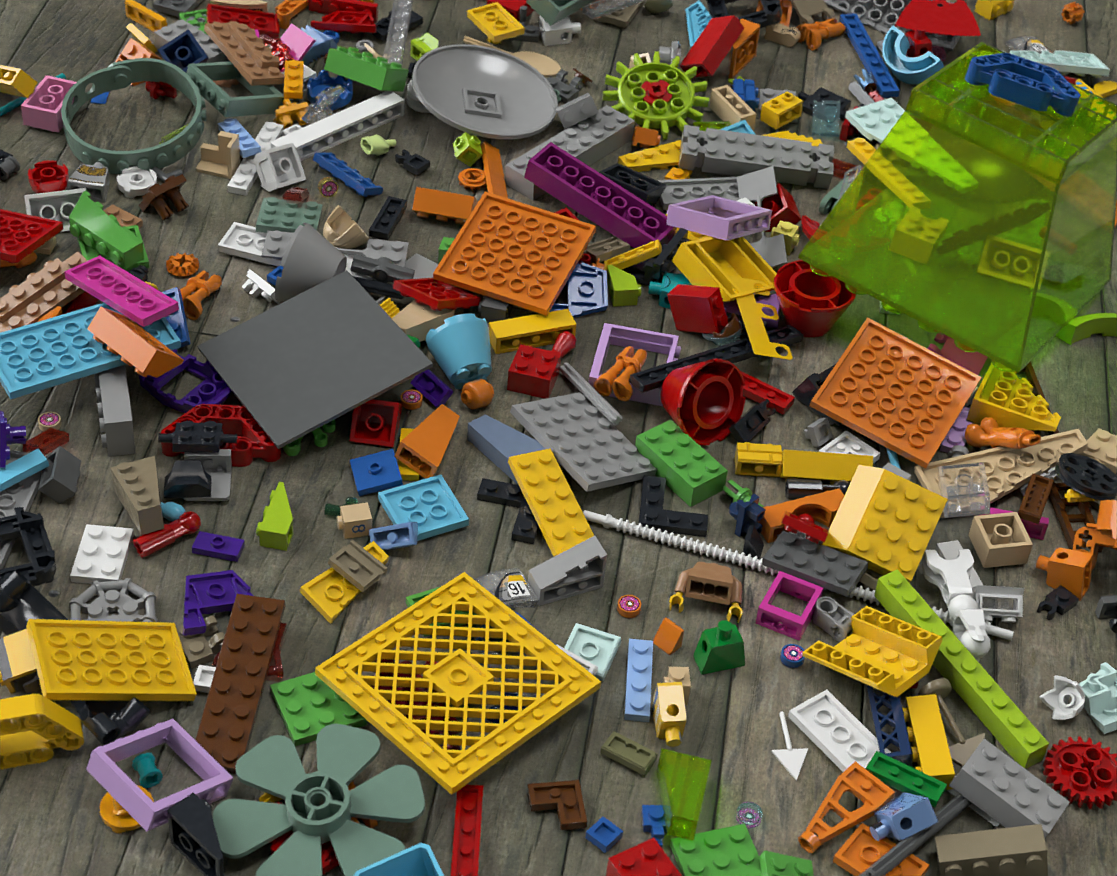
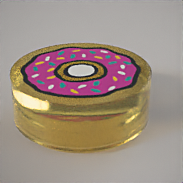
[318,177,338,198]

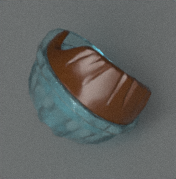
[702,313,742,346]

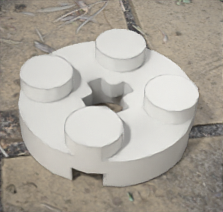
[117,166,157,198]

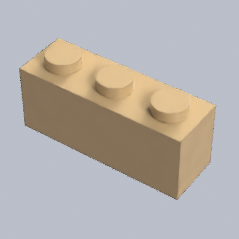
[709,85,756,132]

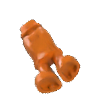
[965,417,1041,449]

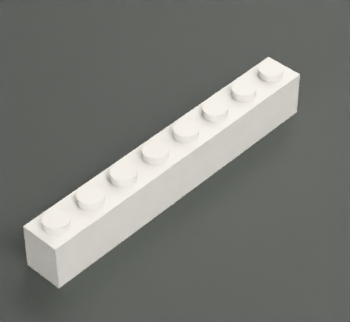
[270,91,404,161]

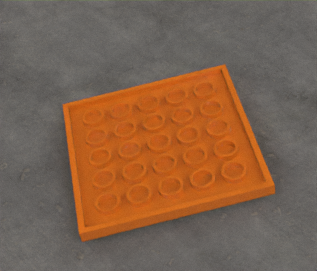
[433,192,596,316]
[809,318,982,469]

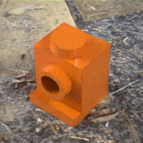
[631,126,661,148]

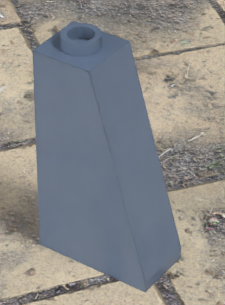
[467,415,545,484]

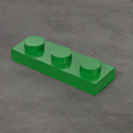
[866,751,947,808]

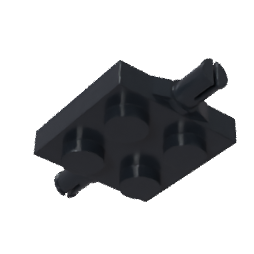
[798,87,851,125]
[158,421,237,453]

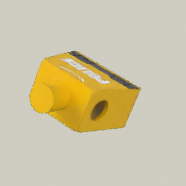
[651,682,686,747]

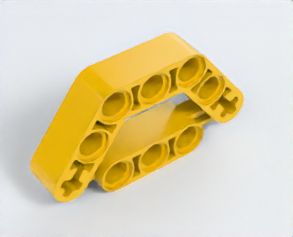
[0,694,84,770]

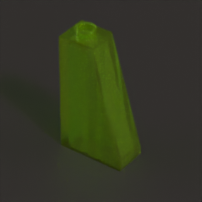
[657,748,712,841]

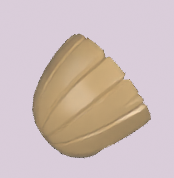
[323,205,370,249]

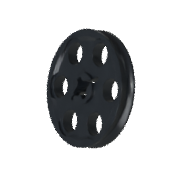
[1055,453,1117,501]

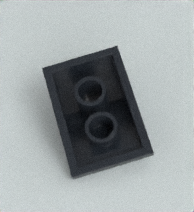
[167,793,224,876]

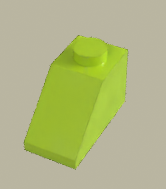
[607,265,641,306]

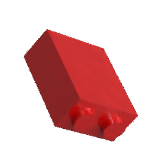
[667,284,728,334]

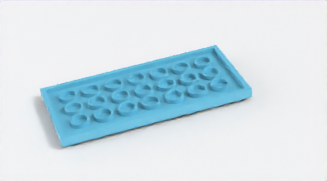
[0,303,181,399]

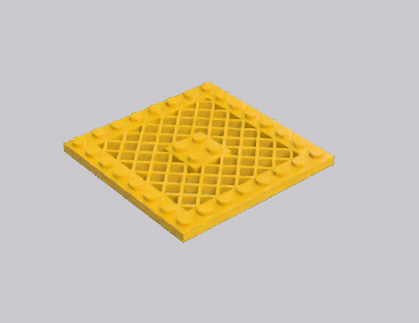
[315,572,601,795]

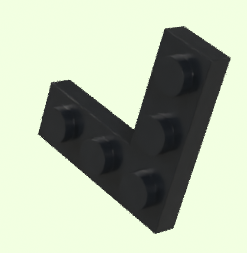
[638,475,708,537]
[477,478,539,544]

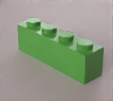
[69,190,144,269]

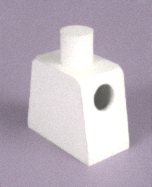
[539,16,581,46]

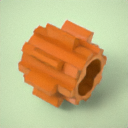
[1061,2,1084,24]

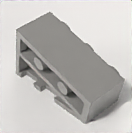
[528,536,607,606]

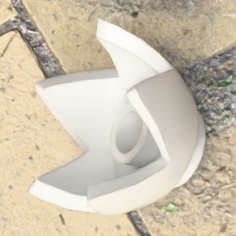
[1040,675,1085,720]

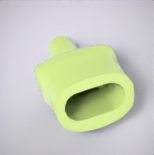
[361,135,396,156]

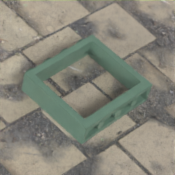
[186,61,284,117]

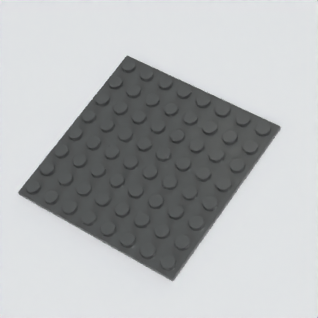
[197,270,433,449]

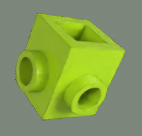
[453,132,483,167]

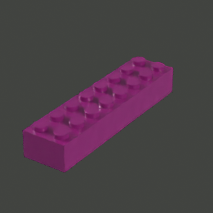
[524,142,677,249]

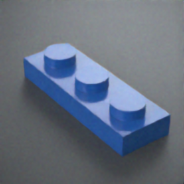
[162,287,191,349]

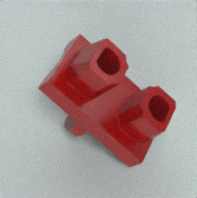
[145,81,177,99]

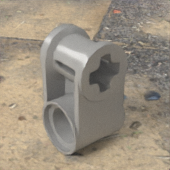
[812,597,854,642]

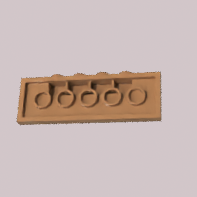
[204,21,285,86]
[0,251,87,333]

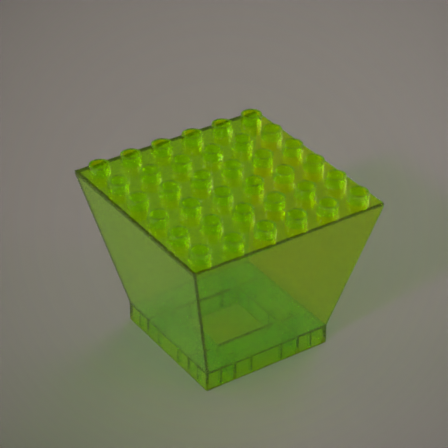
[798,42,1117,373]

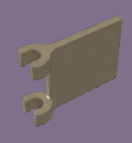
[790,0,835,25]

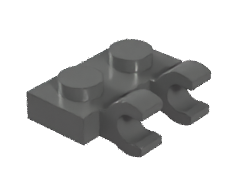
[547,69,582,103]

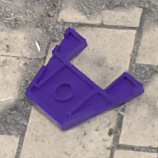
[183,570,254,636]

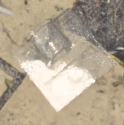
[302,85,345,123]

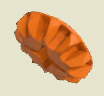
[458,168,487,190]
[166,252,199,277]

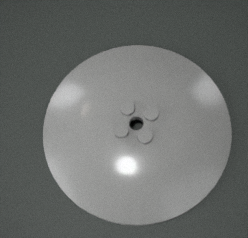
[412,44,558,139]

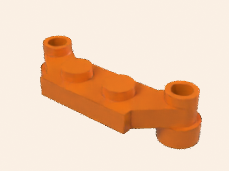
[275,0,309,29]

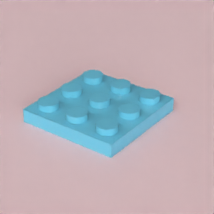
[378,474,469,541]

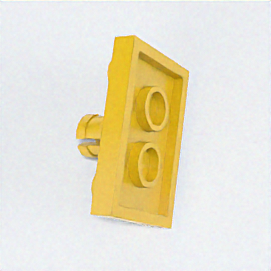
[467,2,525,44]

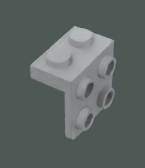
[183,449,232,501]

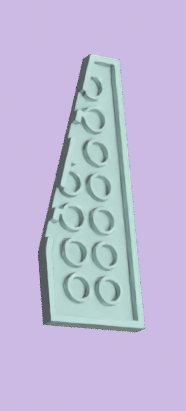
[845,98,980,192]

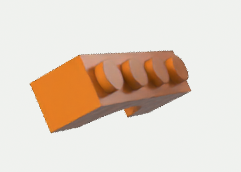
[758,488,844,543]

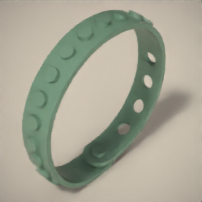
[61,58,207,174]

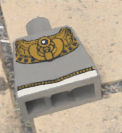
[67,162,110,203]

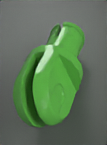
[722,480,765,508]

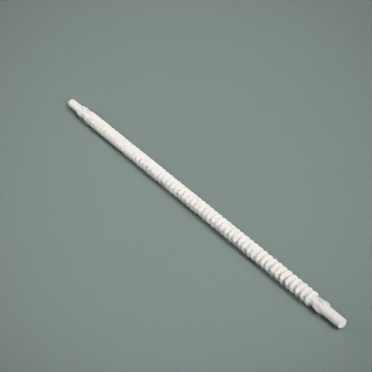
[583,510,1014,640]

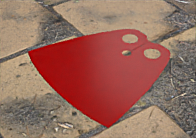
[895,0,981,36]

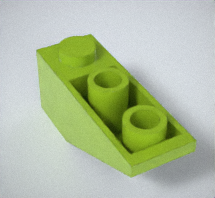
[256,482,293,551]

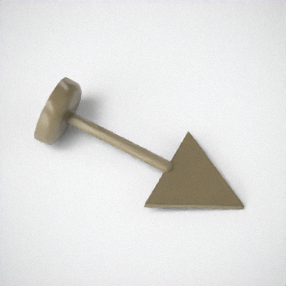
[918,678,985,767]

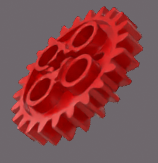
[1043,736,1117,809]

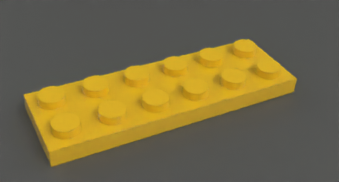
[508,448,594,557]

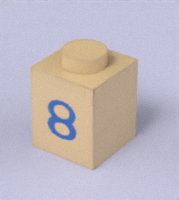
[337,502,372,539]

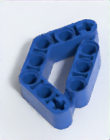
[965,53,1080,117]

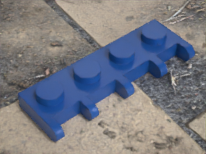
[313,152,383,197]

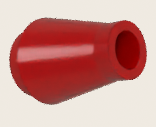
[551,331,577,358]

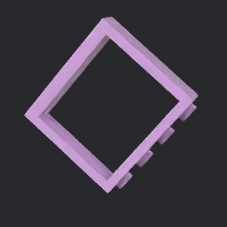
[666,195,772,241]
[589,323,681,406]
[86,719,233,832]

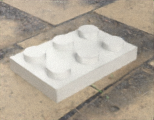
[70,524,134,584]

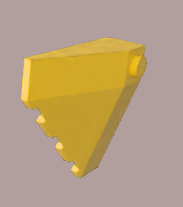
[967,359,1061,431]

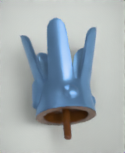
[854,68,877,94]

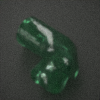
[324,497,358,517]

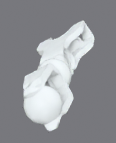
[921,549,990,662]

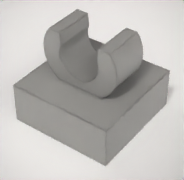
[804,417,833,447]

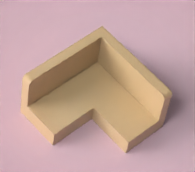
[196,131,240,179]

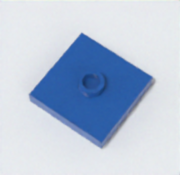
[350,449,403,496]

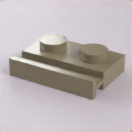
[583,236,630,263]
[328,540,387,592]

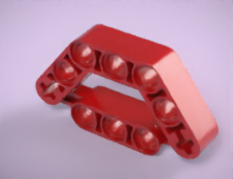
[161,404,281,467]

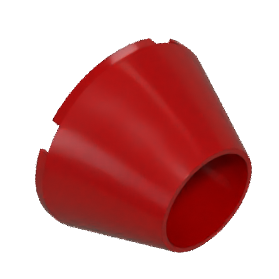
[773,260,857,338]
[660,359,746,445]

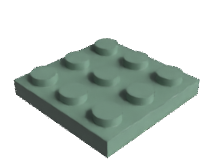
[255,197,323,233]

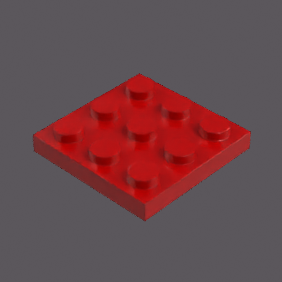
[393,278,481,311]

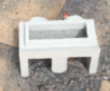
[972,585,1024,623]

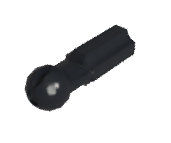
[785,479,850,500]

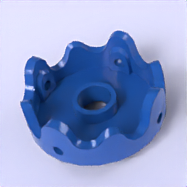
[306,69,353,110]

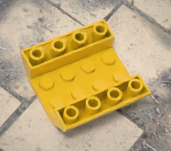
[802,606,942,697]

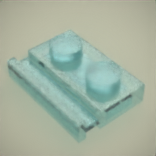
[812,100,840,137]

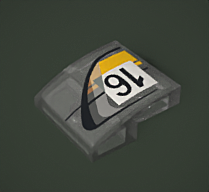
[1005,36,1053,54]
[474,568,539,611]

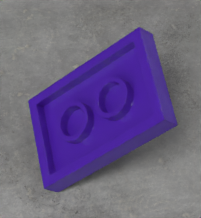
[0,411,26,468]

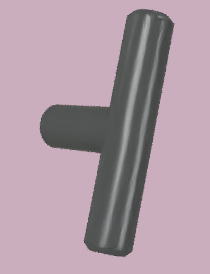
[152,167,183,183]

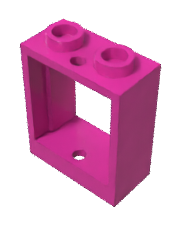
[756,571,823,641]

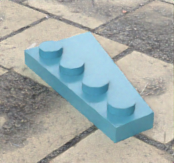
[685,0,712,48]

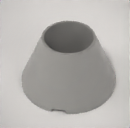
[275,222,347,303]

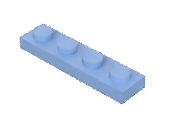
[218,118,261,158]
[624,639,653,722]

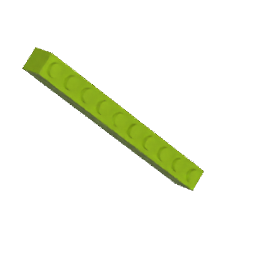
[874,569,1049,769]

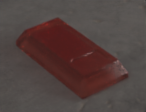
[282,187,310,202]

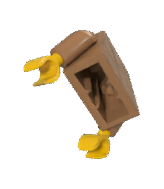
[669,562,743,623]

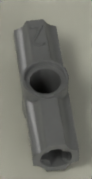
[350,254,415,283]

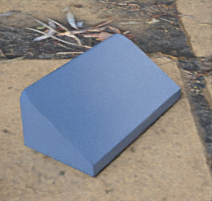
[369,522,418,551]

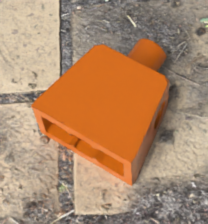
[1036,547,1093,601]

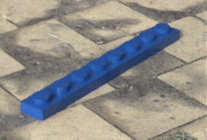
[839,14,900,98]

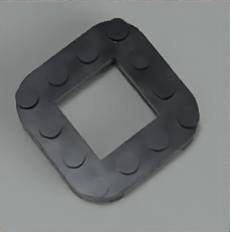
[706,0,782,29]
[0,507,56,587]

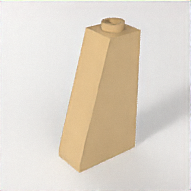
[392,300,454,342]

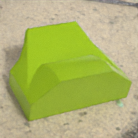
[410,32,439,61]

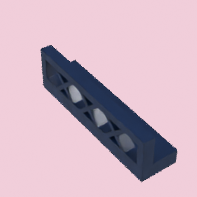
[866,684,913,768]

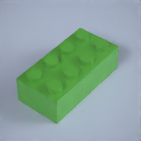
[324,46,408,91]
[635,419,728,507]

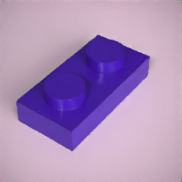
[411,369,453,407]

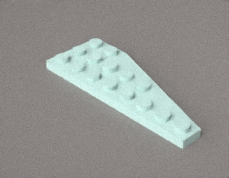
[968,50,1110,78]

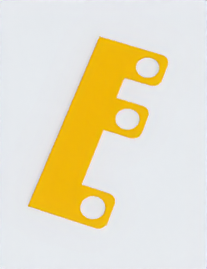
[728,275,793,360]

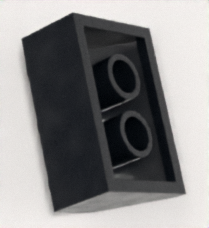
[599,163,666,207]

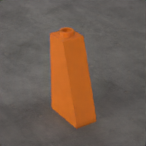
[394,404,460,479]

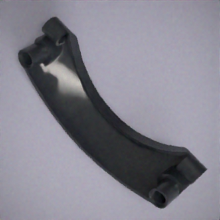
[0,570,151,745]

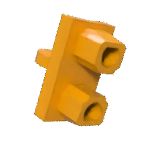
[273,99,309,129]

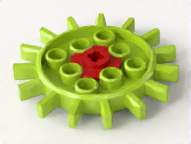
[602,51,709,140]

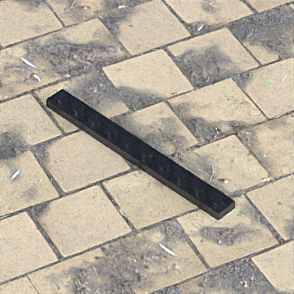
[629,325,804,393]

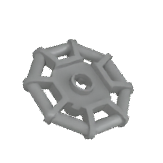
[69,578,158,622]

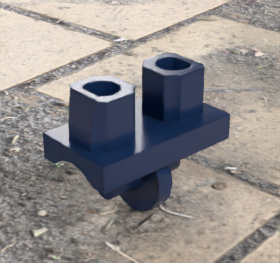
[729,494,766,537]

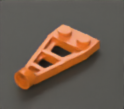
[798,761,895,854]

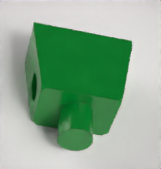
[693,620,745,675]

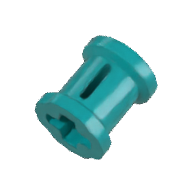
[132,752,163,788]

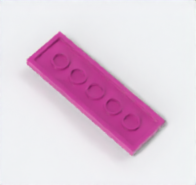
[65,256,179,327]

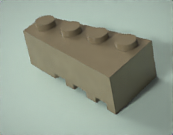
[110,456,164,535]
[935,824,1048,876]

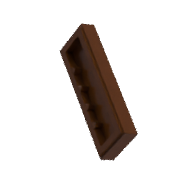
[1018,473,1054,524]

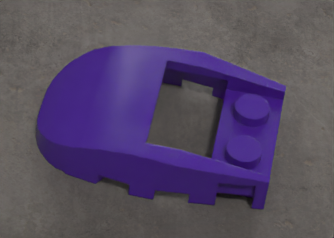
[139,349,233,413]

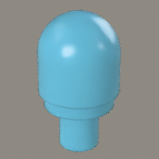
[161,502,186,522]

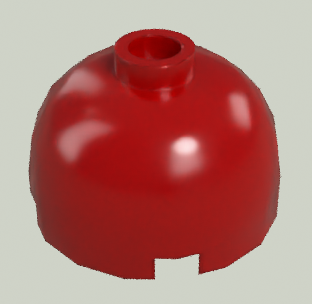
[28,160,69,194]

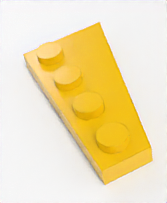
[618,140,681,172]
[300,541,389,624]

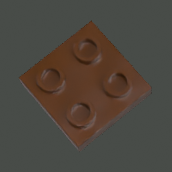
[138,174,189,221]

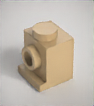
[663,667,691,705]

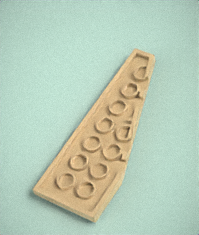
[914,429,1088,518]

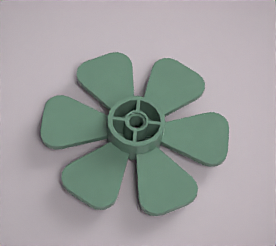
[213,724,425,876]

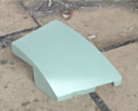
[1079,662,1117,734]

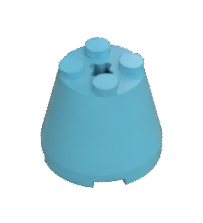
[426,314,492,389]

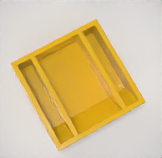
[672,237,777,302]
[822,465,948,583]

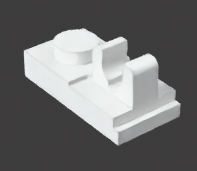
[242,269,281,305]

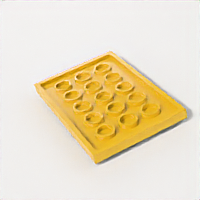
[26,619,197,701]

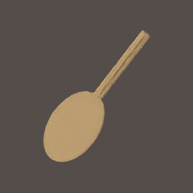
[463,36,561,77]

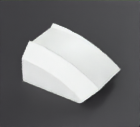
[253,143,306,192]

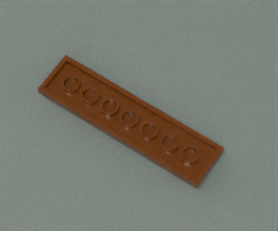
[195,594,286,774]

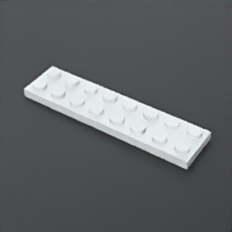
[218,222,374,281]

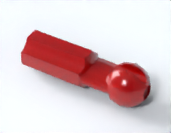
[133,511,201,558]

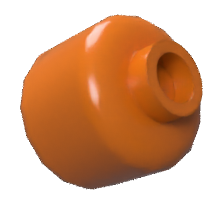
[461,379,494,410]

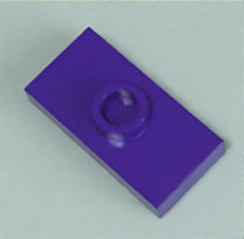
[192,531,245,562]

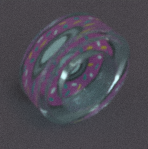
[736,802,763,828]

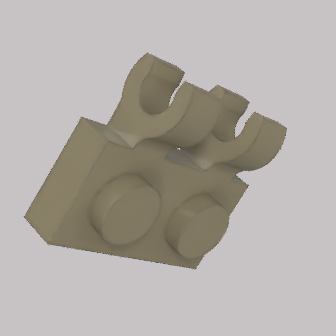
[176,615,225,669]

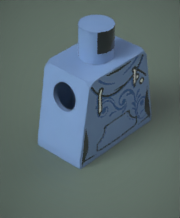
[870,792,938,841]

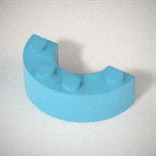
[882,26,947,84]

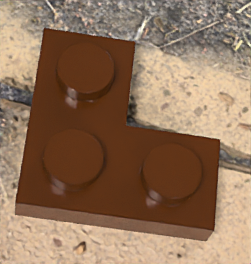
[527,780,587,830]

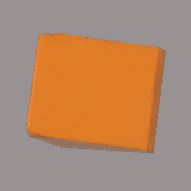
[653,618,684,655]

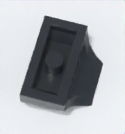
[164,460,212,498]

